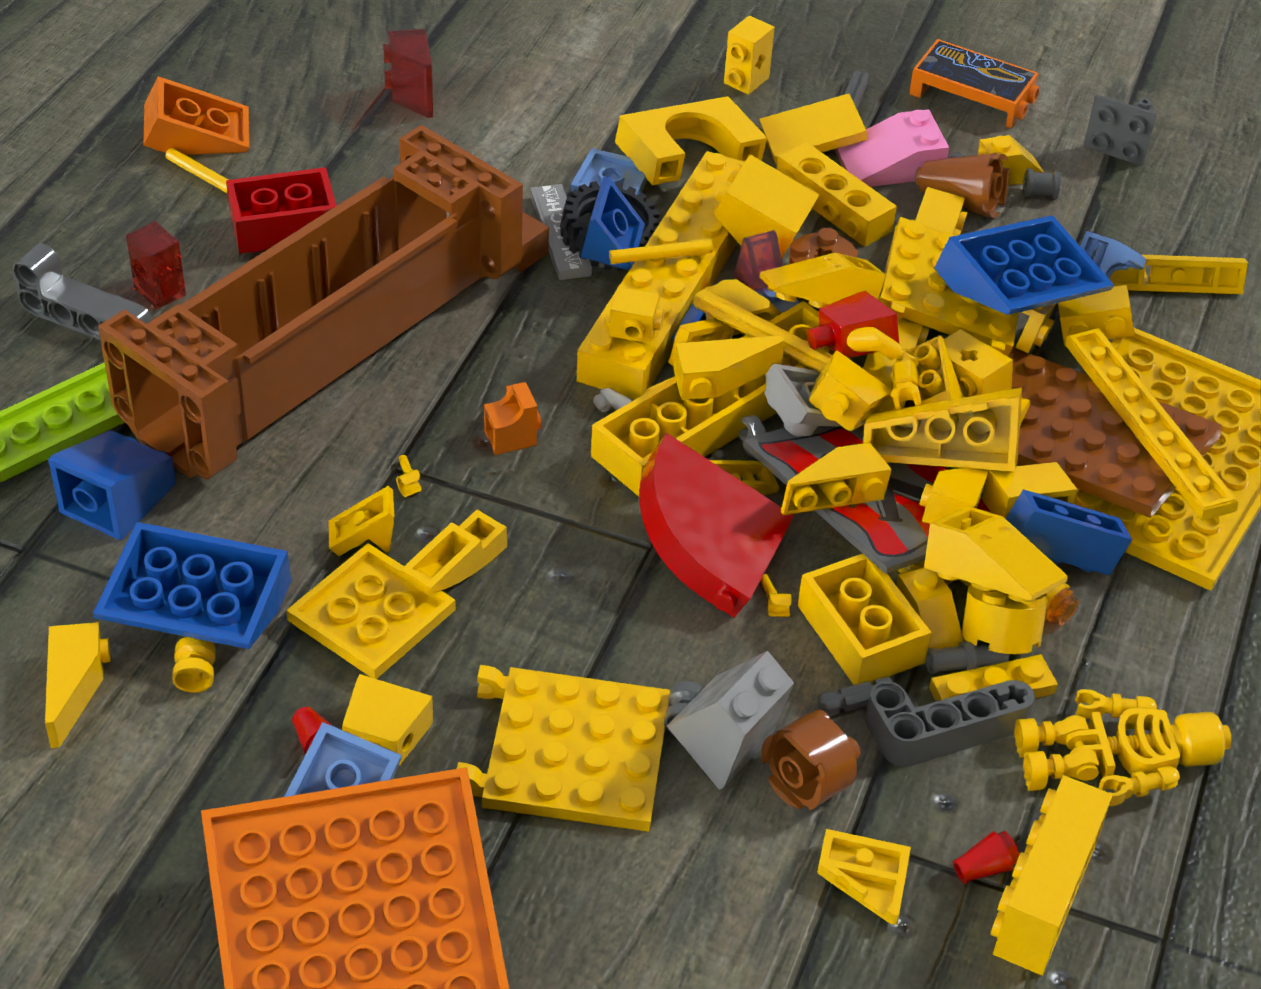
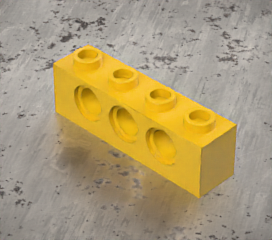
[777,142,897,247]

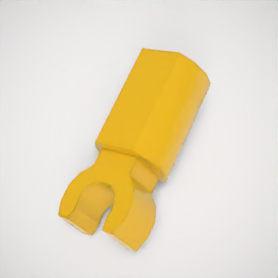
[891,359,921,410]

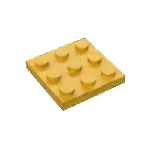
[286,543,456,679]

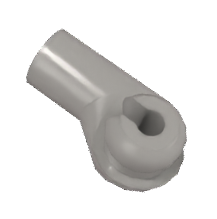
[593,388,632,413]

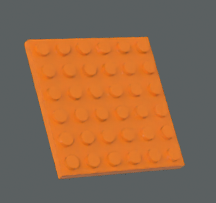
[201,767,509,989]

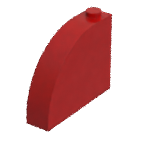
[639,433,794,618]

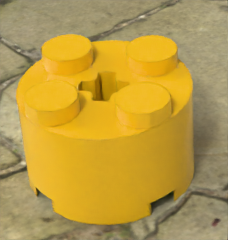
[962,583,1048,654]

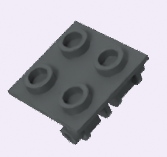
[1083,94,1157,166]

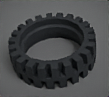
[560,181,661,270]

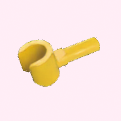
[396,455,422,497]
[760,574,792,617]

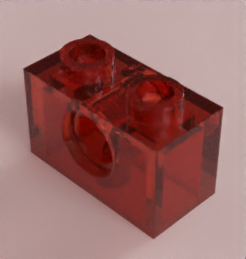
[126,221,186,309]

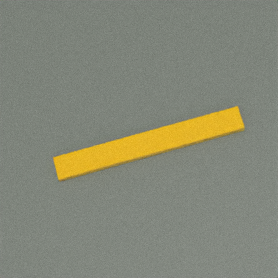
[1066,328,1238,521]

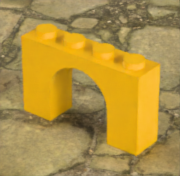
[615,96,767,185]

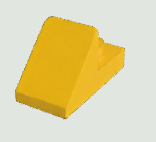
[328,486,394,556]

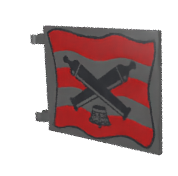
[739,415,991,574]

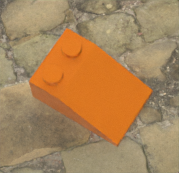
[143,76,250,155]

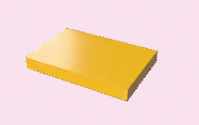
[759,93,868,165]

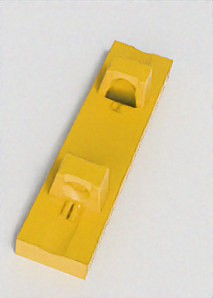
[1108,255,1248,294]

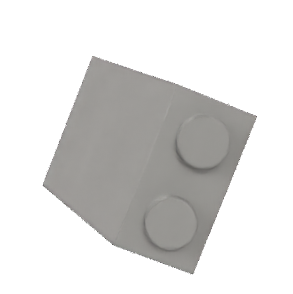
[667,651,794,790]

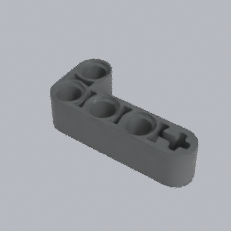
[13,243,153,340]
[865,680,1035,767]

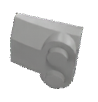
[765,363,841,437]

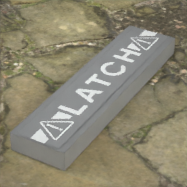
[530,184,592,280]

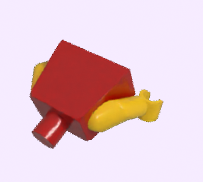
[806,291,919,367]

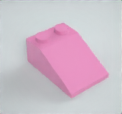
[835,110,949,187]

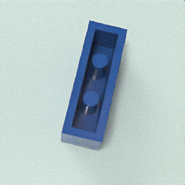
[1005,489,1132,576]

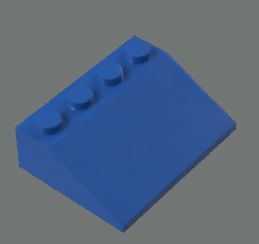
[934,215,1114,315]
[93,522,292,649]

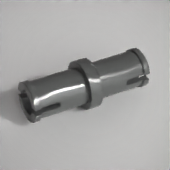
[925,641,1009,673]

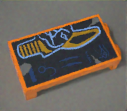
[909,39,1040,129]

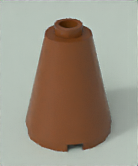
[915,153,1009,219]

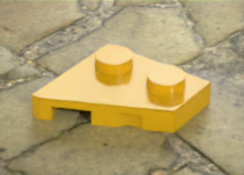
[817,829,911,925]

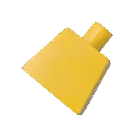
[809,350,892,431]
[342,674,433,766]

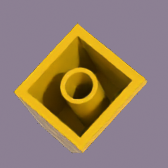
[714,154,819,271]

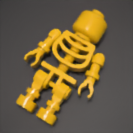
[1014,689,1232,806]

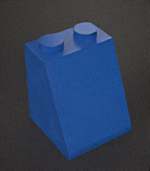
[48,430,176,540]

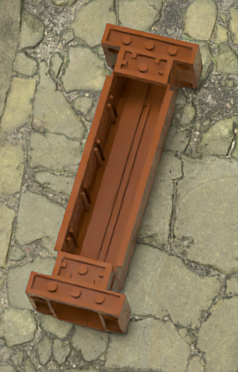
[98,125,523,480]

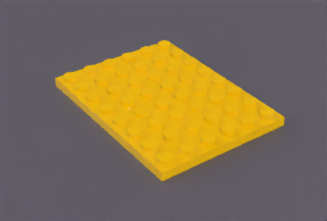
[1073,327,1261,591]

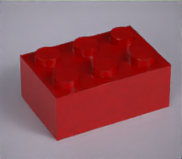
[226,167,337,254]

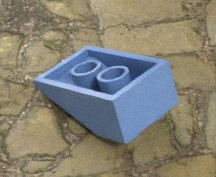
[284,722,402,797]

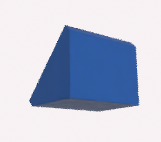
[581,176,645,270]

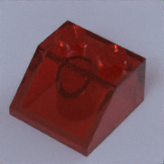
[382,29,433,118]

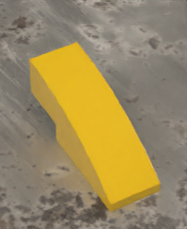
[401,510,507,593]

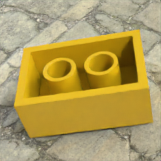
[797,553,932,685]

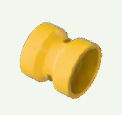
[172,637,216,693]

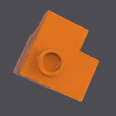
[484,382,542,455]

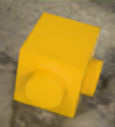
[609,287,665,344]

